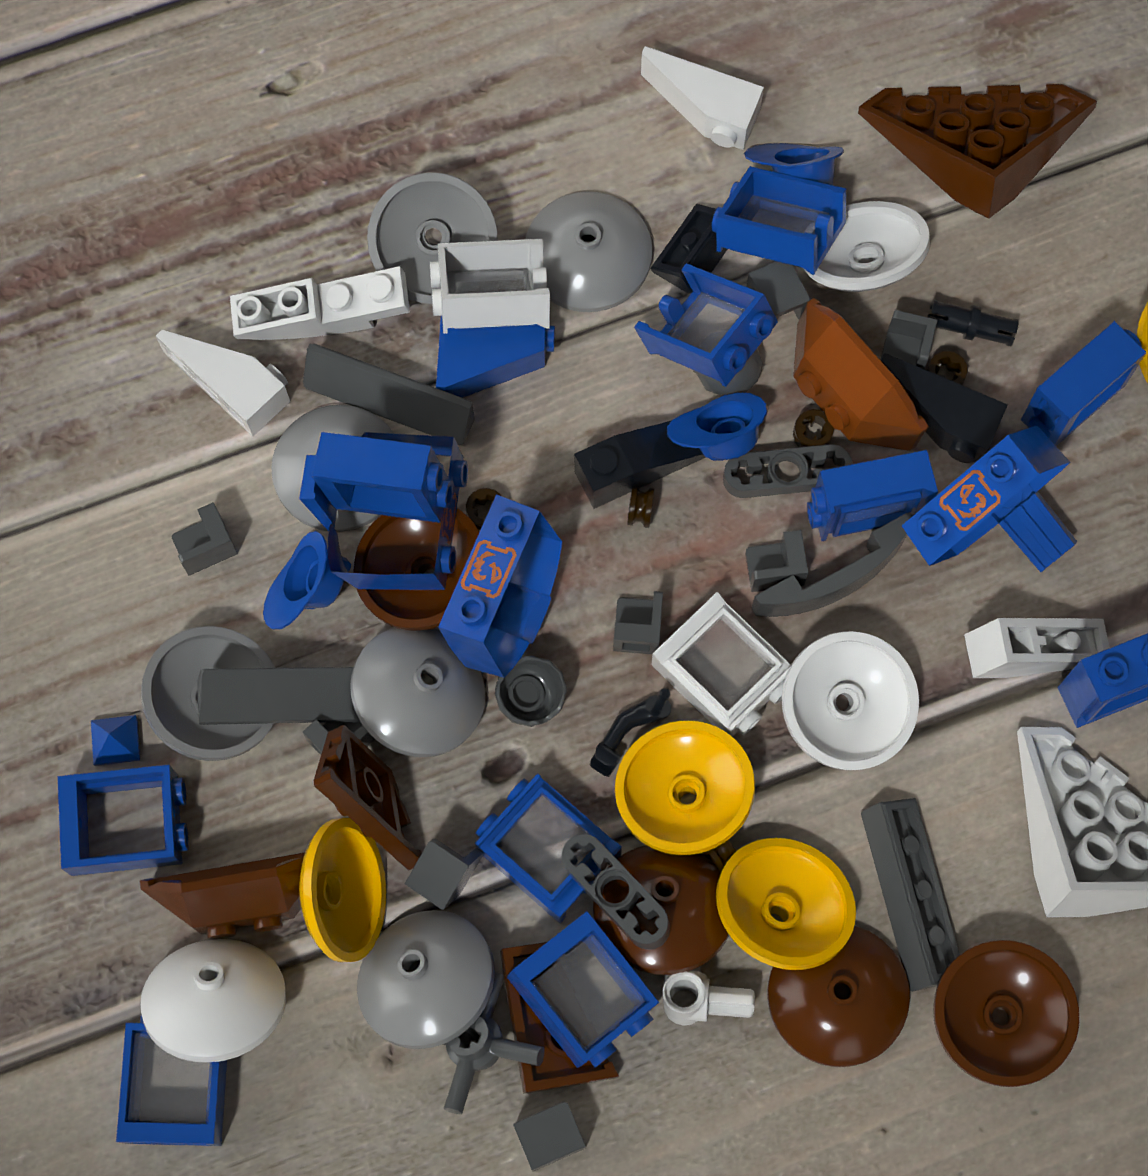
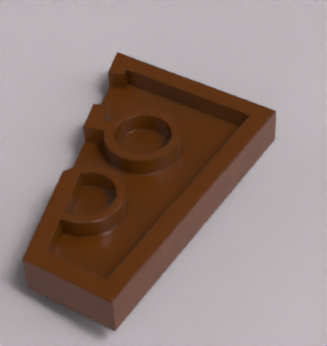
[500,942,619,1094]

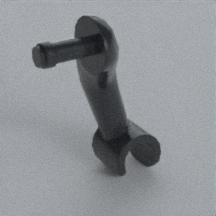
[590,688,671,777]

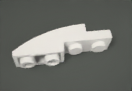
[230,266,410,340]

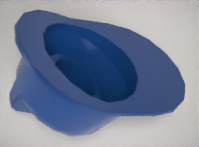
[744,143,844,185]
[667,392,767,461]
[263,531,351,630]

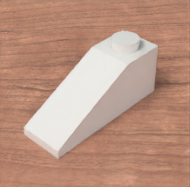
[641,46,764,150]
[156,330,290,437]
[964,618,1110,678]

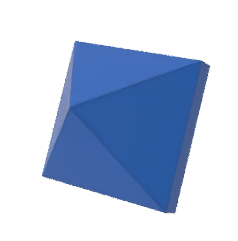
[91,715,140,766]

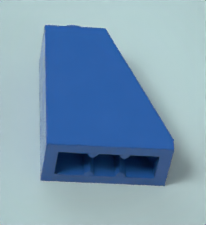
[436,316,555,398]

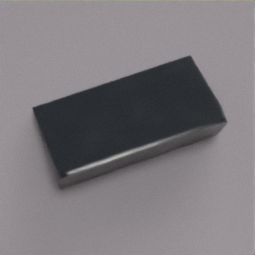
[650,204,728,294]

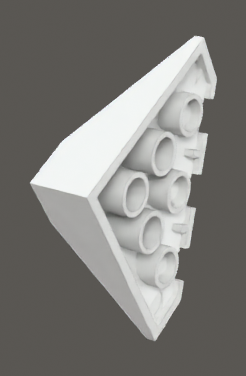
[1017,727,1148,917]

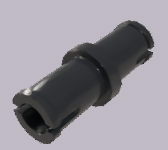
[927,299,1019,347]

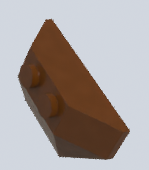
[140,852,305,940]

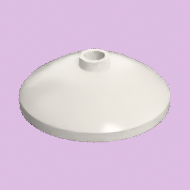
[803,201,930,292]
[782,631,919,770]
[140,939,286,1063]

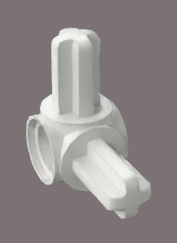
[662,966,755,1026]

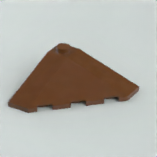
[858,84,1097,219]

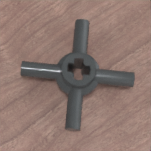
[443,972,544,1115]

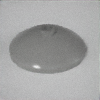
[367,172,498,304]
[526,192,652,312]
[271,405,394,532]
[141,626,275,761]
[350,627,485,757]
[357,910,495,1049]

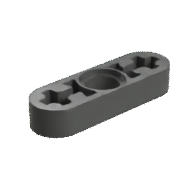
[723,445,852,498]
[562,834,671,950]

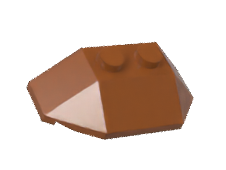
[793,298,929,451]

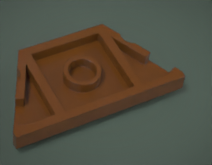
[313,725,422,871]

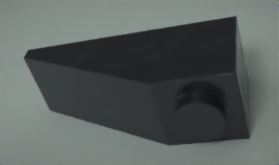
[881,353,1008,464]
[574,420,706,509]

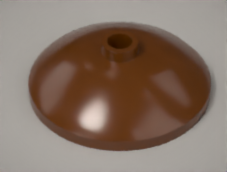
[353,508,480,631]
[593,845,729,975]
[767,926,910,1067]
[933,940,1079,1087]

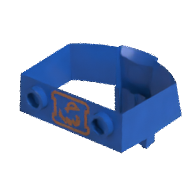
[902,426,1077,572]
[299,432,468,590]
[438,494,562,678]

